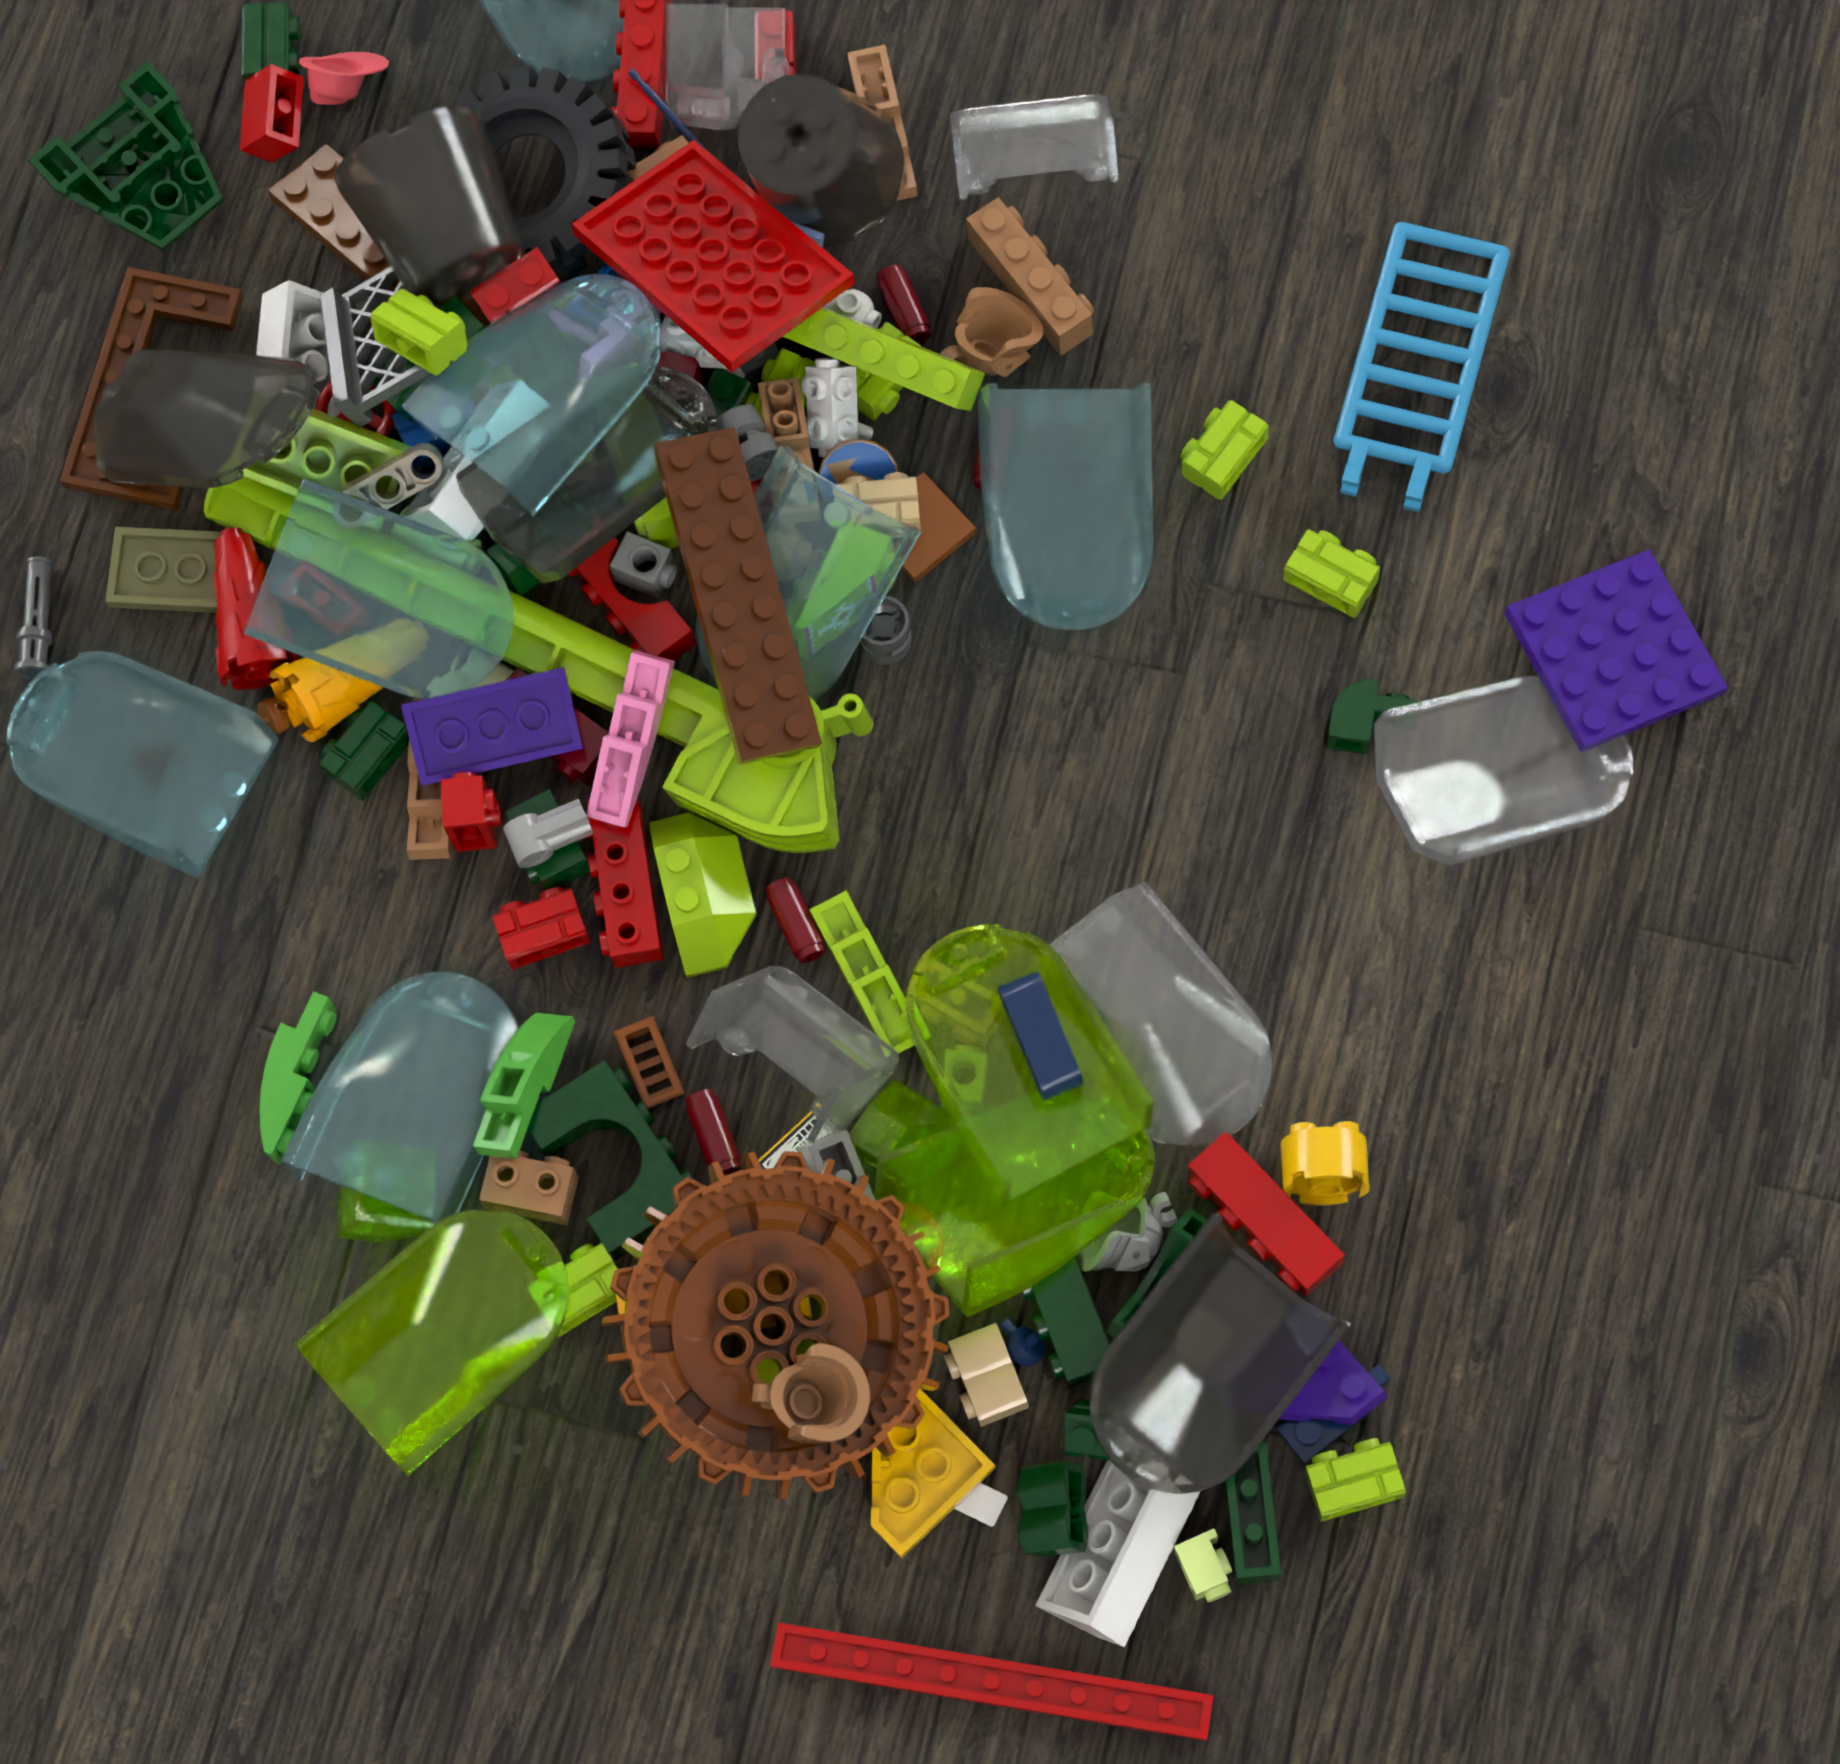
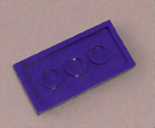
[401,667,584,786]

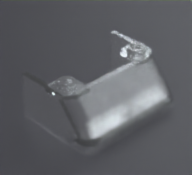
[666,4,789,130]
[950,94,1119,200]
[686,966,899,1144]

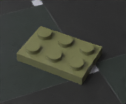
[105,527,220,613]

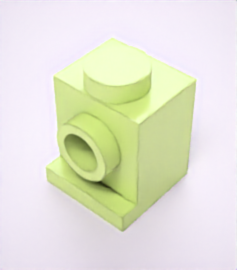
[1174,1528,1232,1602]

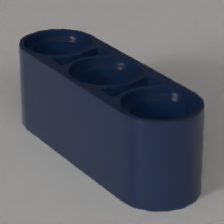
[997,971,1084,1101]

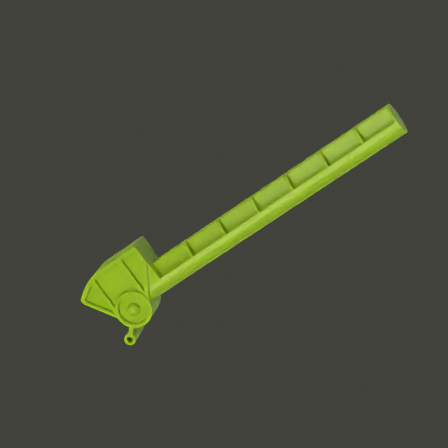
[204,461,873,853]

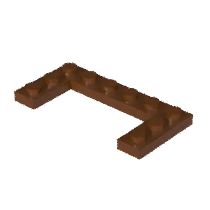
[60,267,244,511]

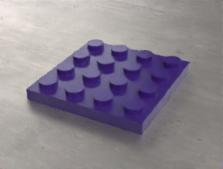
[1504,549,1728,753]

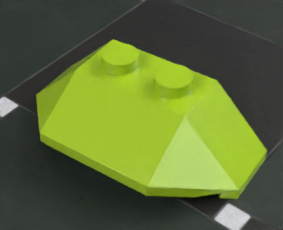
[649,812,756,978]

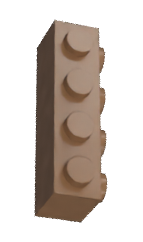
[966,197,1094,356]

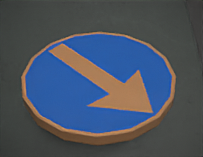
[818,438,898,510]

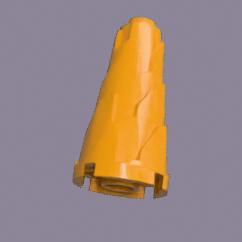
[269,618,429,742]

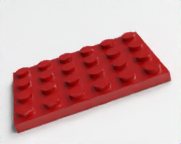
[572,140,854,372]

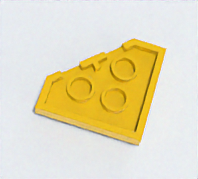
[871,1389,996,1559]

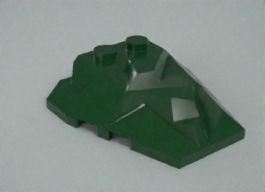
[28,61,223,251]

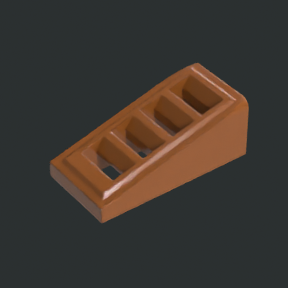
[613,1016,685,1109]

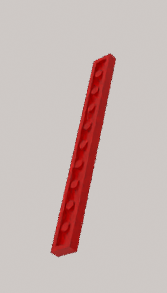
[770,1622,1214,1741]

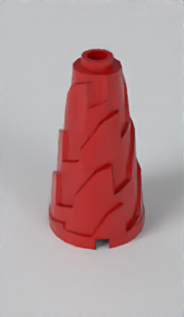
[213,527,299,690]

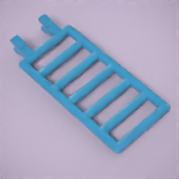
[1333,222,1510,512]

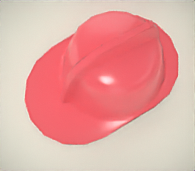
[299,52,389,105]

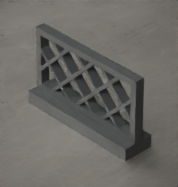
[320,257,430,428]

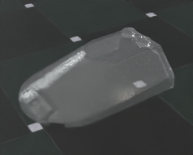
[1374,676,1633,866]
[1021,882,1272,1147]

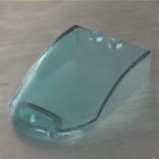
[401,274,661,516]
[978,383,1153,631]
[6,651,279,879]
[282,972,518,1237]

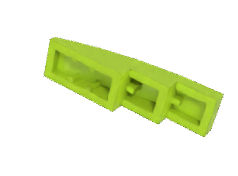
[809,890,926,1058]

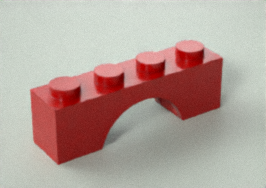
[561,512,696,661]

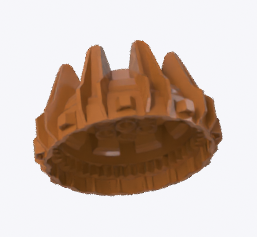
[602,1151,950,1500]

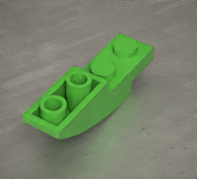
[259,991,337,1164]
[473,1013,576,1159]

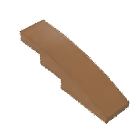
[847,45,918,204]
[407,698,451,860]

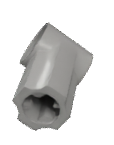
[503,799,593,868]

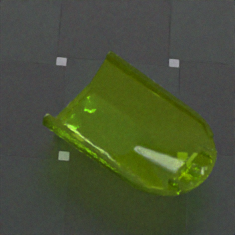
[294,1209,569,1477]

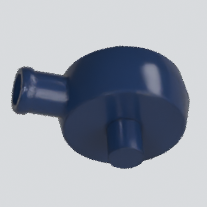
[999,1317,1045,1367]

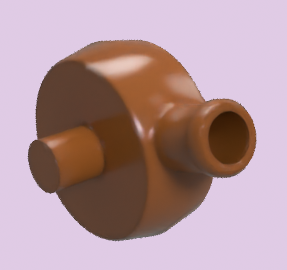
[255,697,290,735]

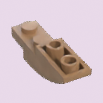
[758,377,822,525]

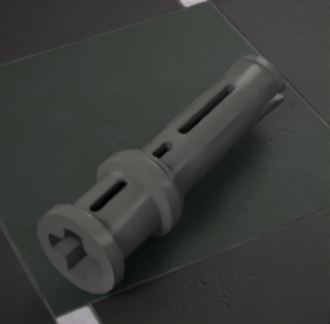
[14,556,53,680]

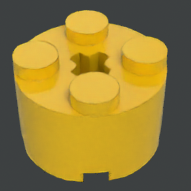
[1280,1121,1369,1205]

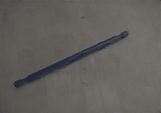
[628,68,707,150]

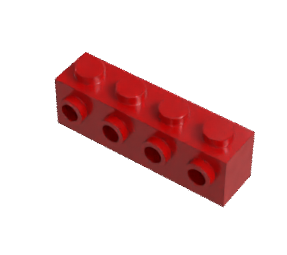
[611,0,672,148]
[586,797,664,968]
[1187,1131,1345,1298]

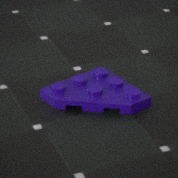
[1203,1301,1387,1425]

